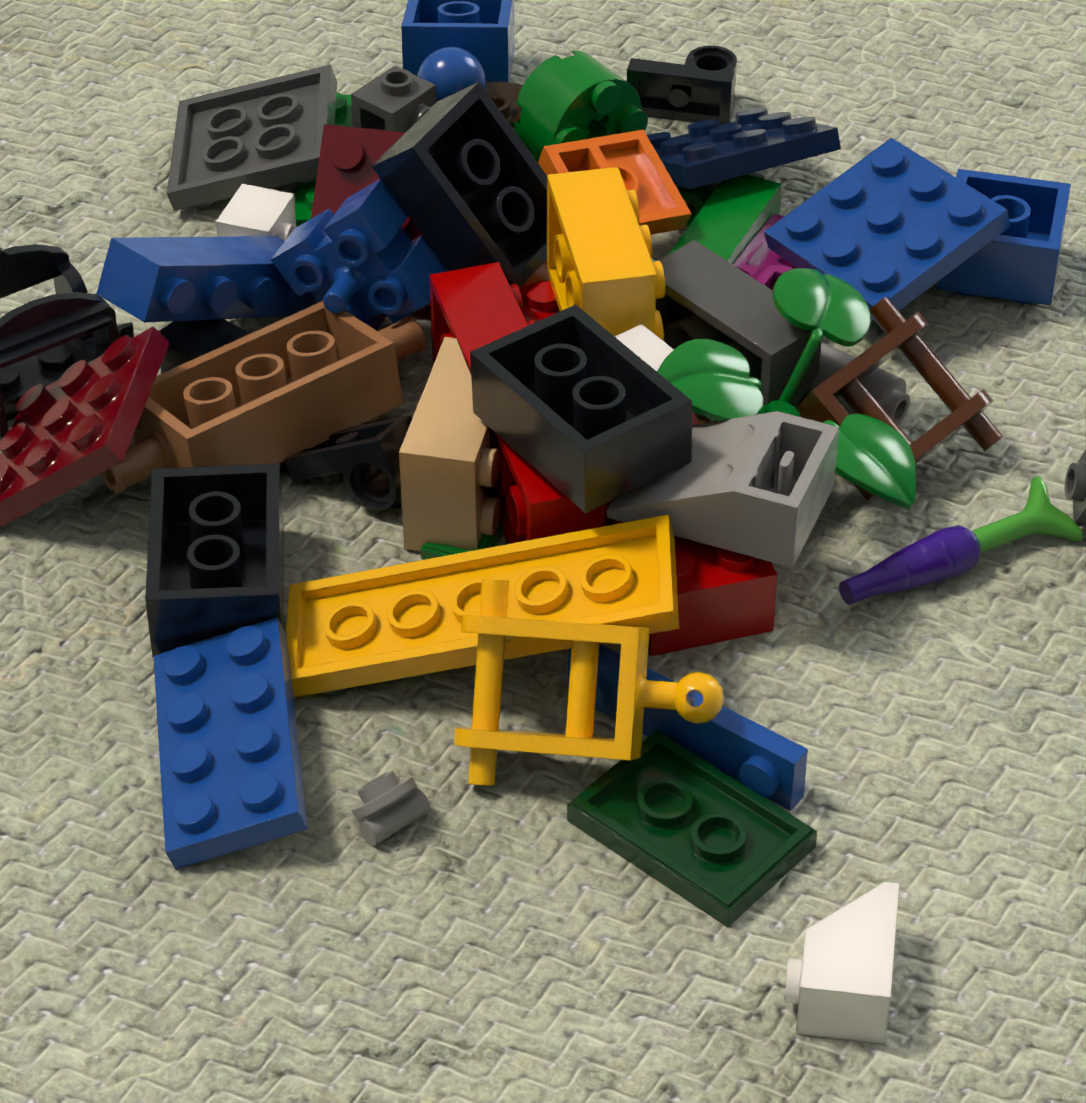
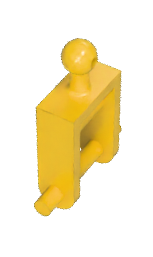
[453,578,724,786]

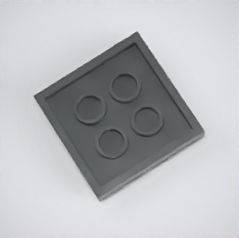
[166,64,337,211]

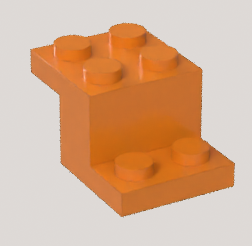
[523,130,691,286]

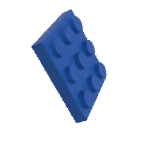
[764,137,1010,322]

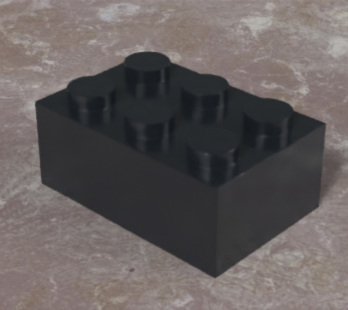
[371,82,547,289]
[470,304,692,513]
[145,464,284,657]

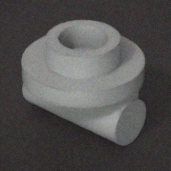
[351,770,430,846]

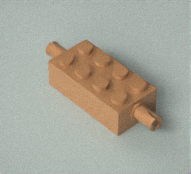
[101,301,426,494]

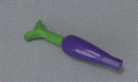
[839,476,1083,605]

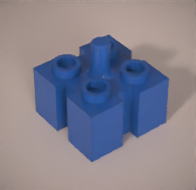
[271,179,449,331]

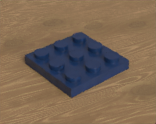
[647,107,841,189]

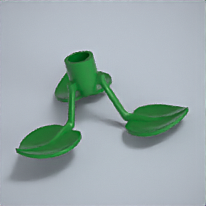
[657,268,916,510]

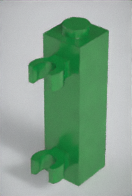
[652,174,782,264]

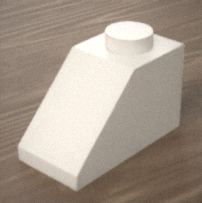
[784,882,899,1044]

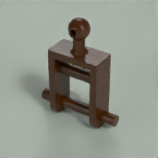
[796,296,1003,501]

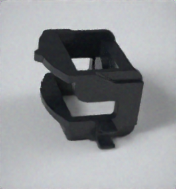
[0,244,135,441]

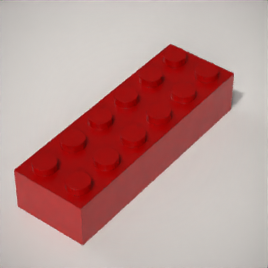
[429,262,613,544]

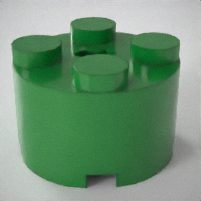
[514,51,648,156]

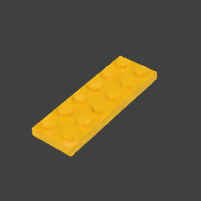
[286,514,679,698]

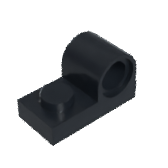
[627,45,737,125]
[284,415,412,511]

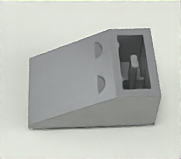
[607,411,839,568]

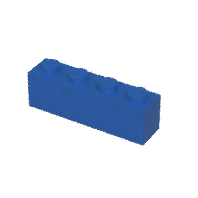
[96,236,315,323]

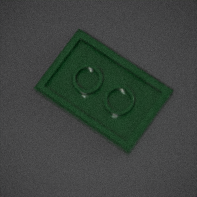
[567,730,817,927]

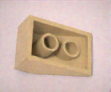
[399,337,500,551]

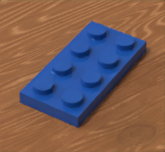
[153,617,308,870]

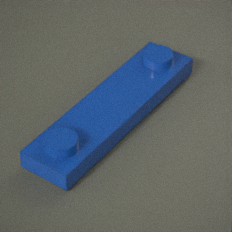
[568,643,808,811]

